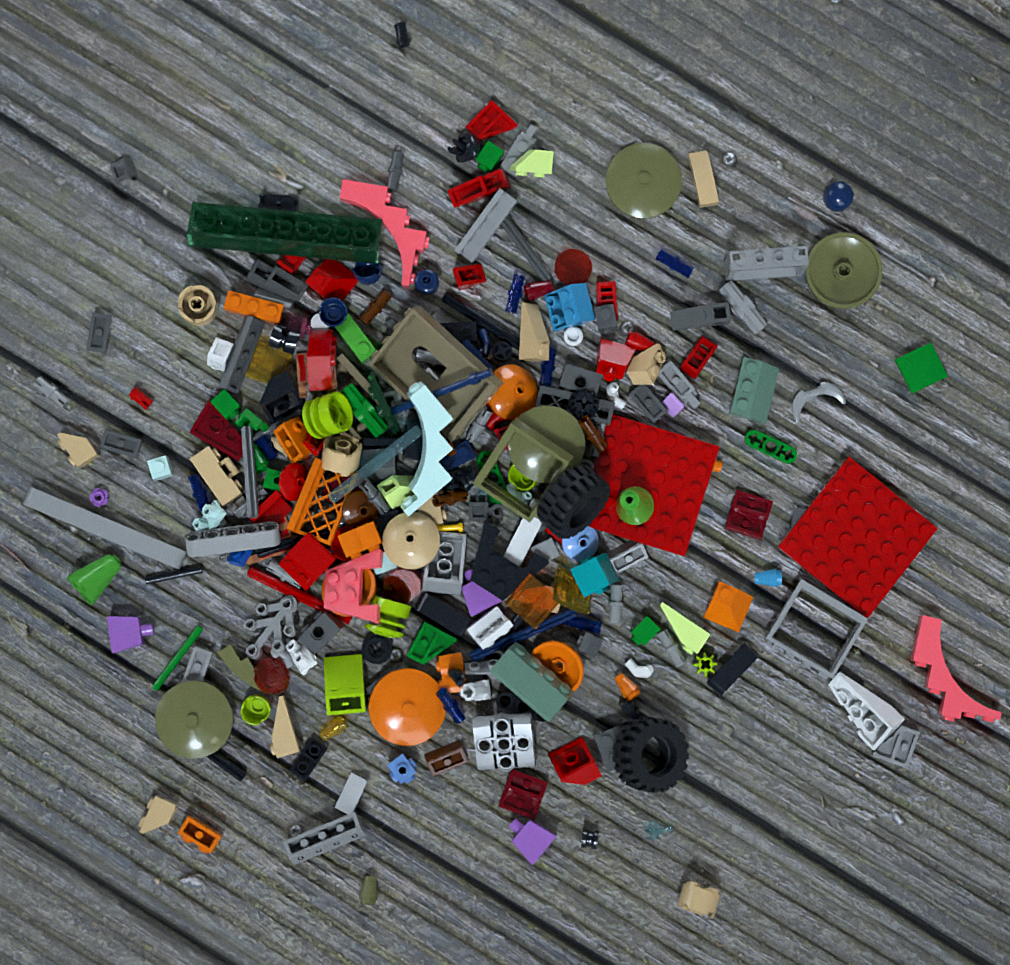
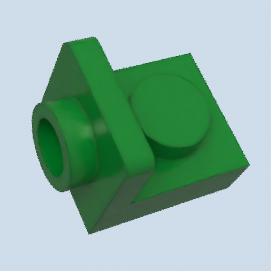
[235,408,269,433]

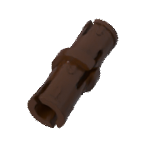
[359,289,392,326]
[578,415,608,452]
[432,489,468,507]

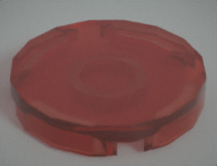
[554,249,592,286]
[383,568,421,603]
[253,657,290,695]

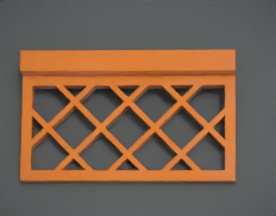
[286,457,359,546]

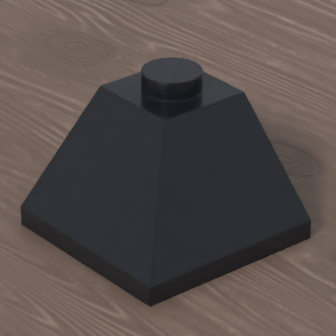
[260,371,304,423]

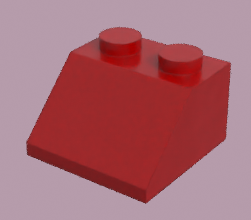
[278,532,337,591]

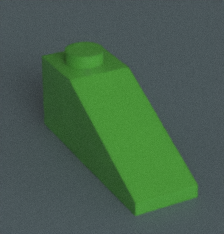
[335,313,376,365]

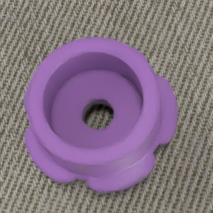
[90,488,108,507]

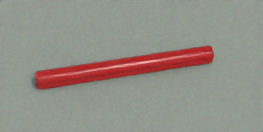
[247,566,353,625]

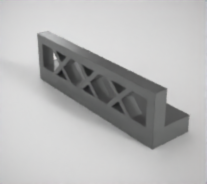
[218,316,265,394]
[535,385,615,426]

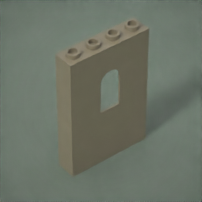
[368,305,504,442]

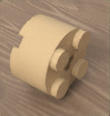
[178,285,219,326]
[321,433,362,477]
[676,881,720,918]

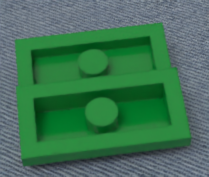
[894,343,948,394]

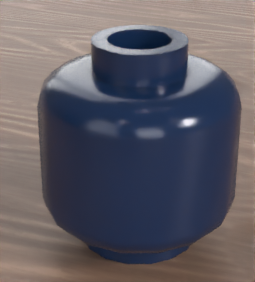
[414,269,439,295]

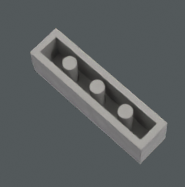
[283,812,366,865]

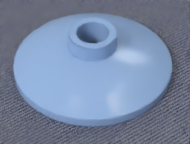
[562,526,599,561]

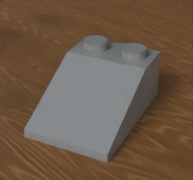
[422,531,467,595]

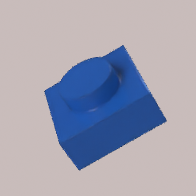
[226,550,252,567]

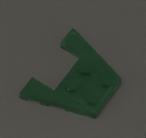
[365,369,403,438]

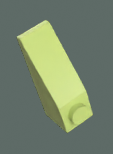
[659,602,711,655]

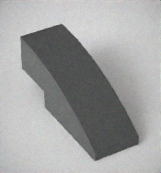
[246,259,309,301]

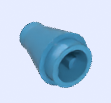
[755,568,782,587]

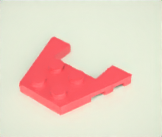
[324,549,383,624]

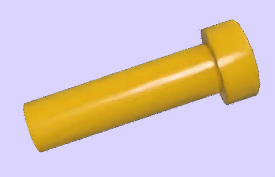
[436,522,463,532]

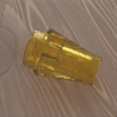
[319,715,348,742]

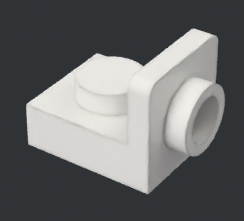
[207,338,234,371]

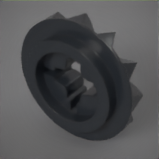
[568,388,599,418]
[362,634,393,664]

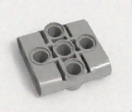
[472,712,536,772]

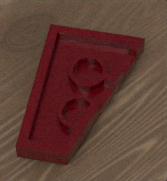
[189,400,243,462]

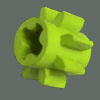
[693,653,717,677]

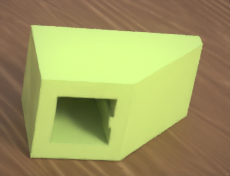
[509,149,554,178]
[377,475,414,510]

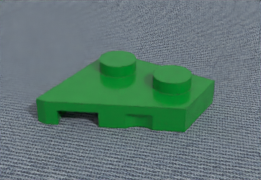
[407,622,457,665]

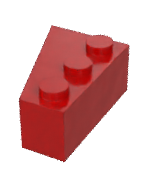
[307,329,337,391]

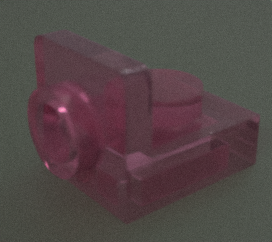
[284,316,311,339]

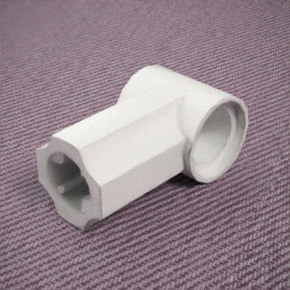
[460,680,492,701]

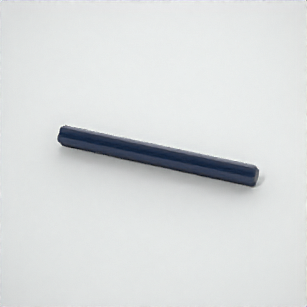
[470,608,577,661]

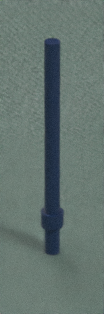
[391,368,493,415]

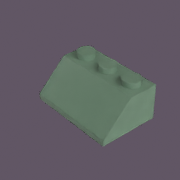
[729,357,779,424]

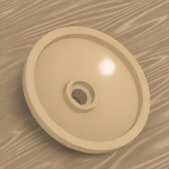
[382,512,440,570]

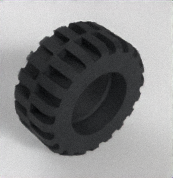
[537,465,610,539]
[612,717,689,793]

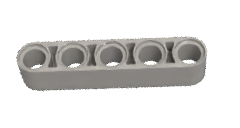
[184,521,281,557]

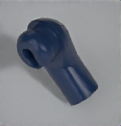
[477,329,491,357]

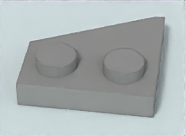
[871,726,920,769]

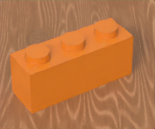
[223,290,286,325]

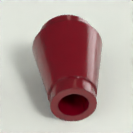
[524,280,553,301]

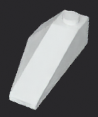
[829,672,905,751]

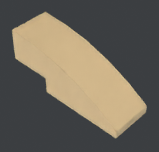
[688,150,719,208]

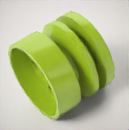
[302,392,353,439]
[364,596,411,638]

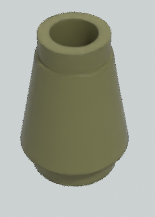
[359,876,378,905]

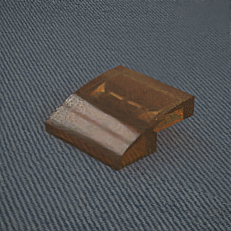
[504,573,561,630]

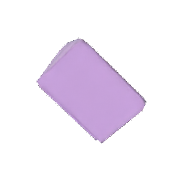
[662,393,684,417]

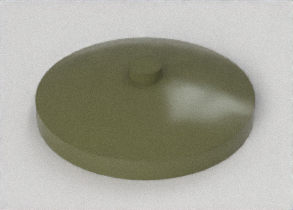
[606,143,682,219]
[805,233,882,309]
[508,405,585,483]
[155,681,233,759]

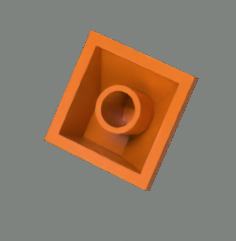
[703,581,753,633]

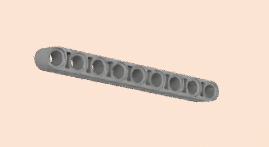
[23,487,187,570]

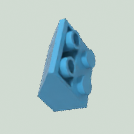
[544,283,596,332]

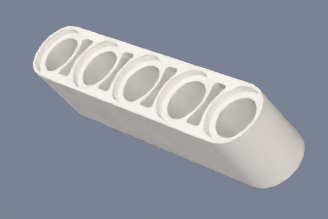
[504,498,542,567]

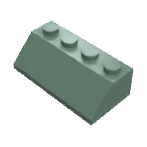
[489,642,574,722]

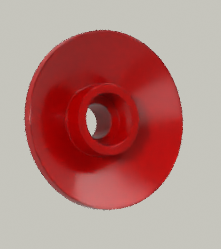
[279,463,308,501]

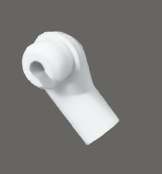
[606,382,627,410]
[624,658,654,678]

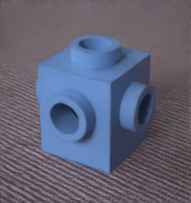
[387,753,418,784]

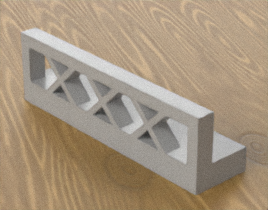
[455,188,518,263]

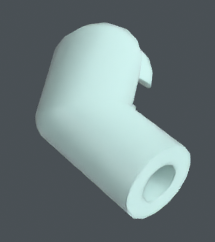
[506,483,532,504]

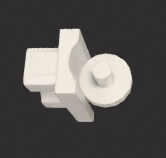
[286,639,318,675]

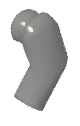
[270,645,295,669]

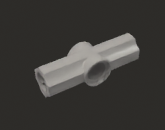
[719,280,767,335]

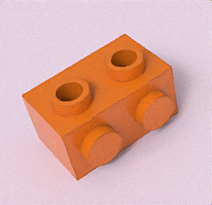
[273,416,313,463]
[178,815,224,854]

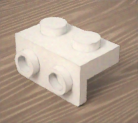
[467,606,513,650]

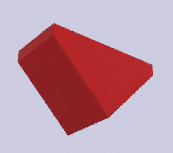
[452,264,487,291]

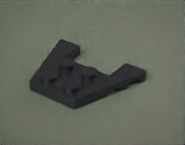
[470,522,549,601]

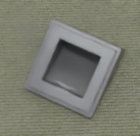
[110,158,138,183]

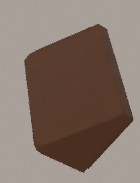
[424,740,468,776]

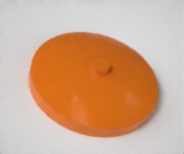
[368,668,446,746]

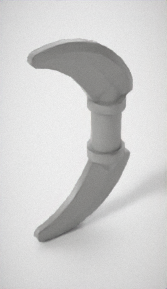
[792,382,846,422]

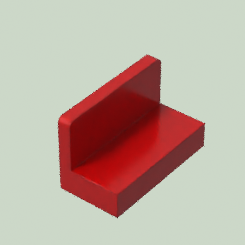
[249,490,292,524]

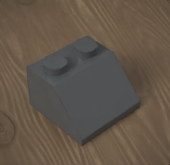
[593,721,643,772]

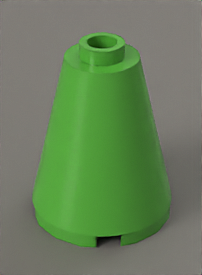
[616,487,654,525]
[67,554,121,605]

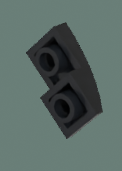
[289,738,328,782]

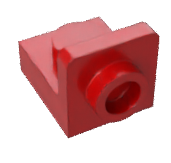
[276,246,306,276]

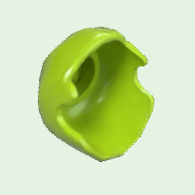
[508,465,537,491]
[240,694,271,725]

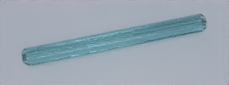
[327,425,423,503]

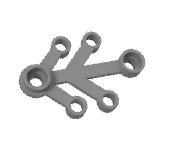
[244,595,298,661]

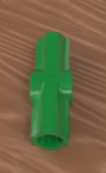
[340,383,389,438]

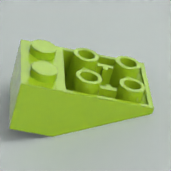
[324,654,367,715]

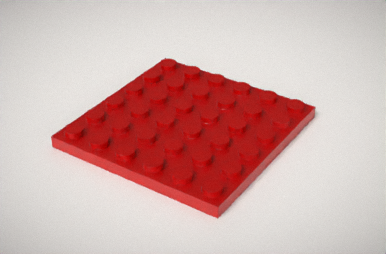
[589,414,720,557]
[777,457,938,618]

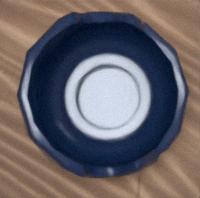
[823,181,854,212]
[352,258,382,285]
[319,297,348,327]

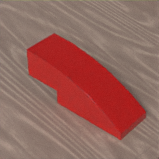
[447,169,511,208]

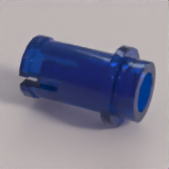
[256,435,279,461]

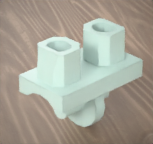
[192,500,226,531]

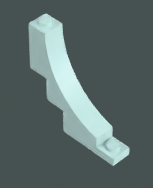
[400,381,453,516]

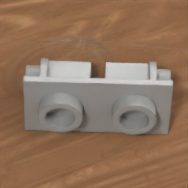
[230,484,270,520]
[464,659,498,682]

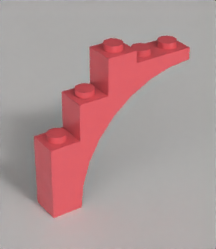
[340,179,430,289]
[910,615,1002,723]

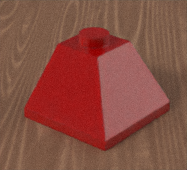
[305,256,358,301]
[548,737,602,785]

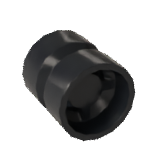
[268,323,301,355]

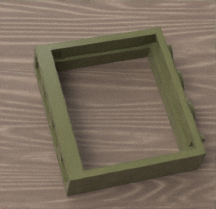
[472,418,574,522]

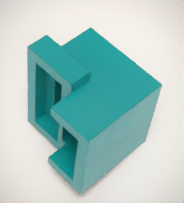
[570,553,620,598]

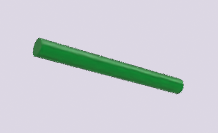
[151,625,204,691]

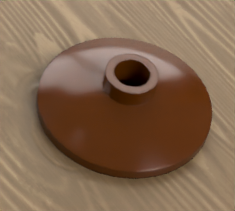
[342,490,378,528]

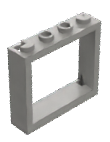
[724,246,809,282]
[764,579,868,680]

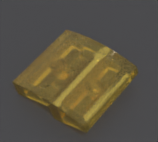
[245,341,292,384]
[553,567,591,614]

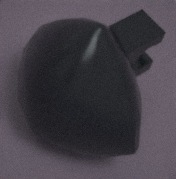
[447,131,482,163]

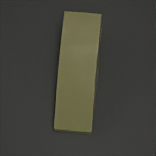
[218,644,269,693]

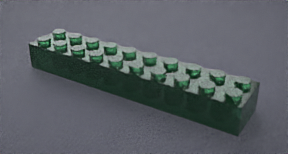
[187,202,383,264]

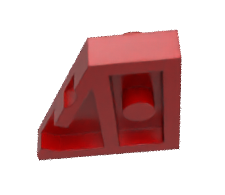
[465,100,518,141]

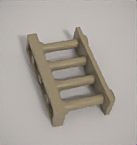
[308,354,392,442]

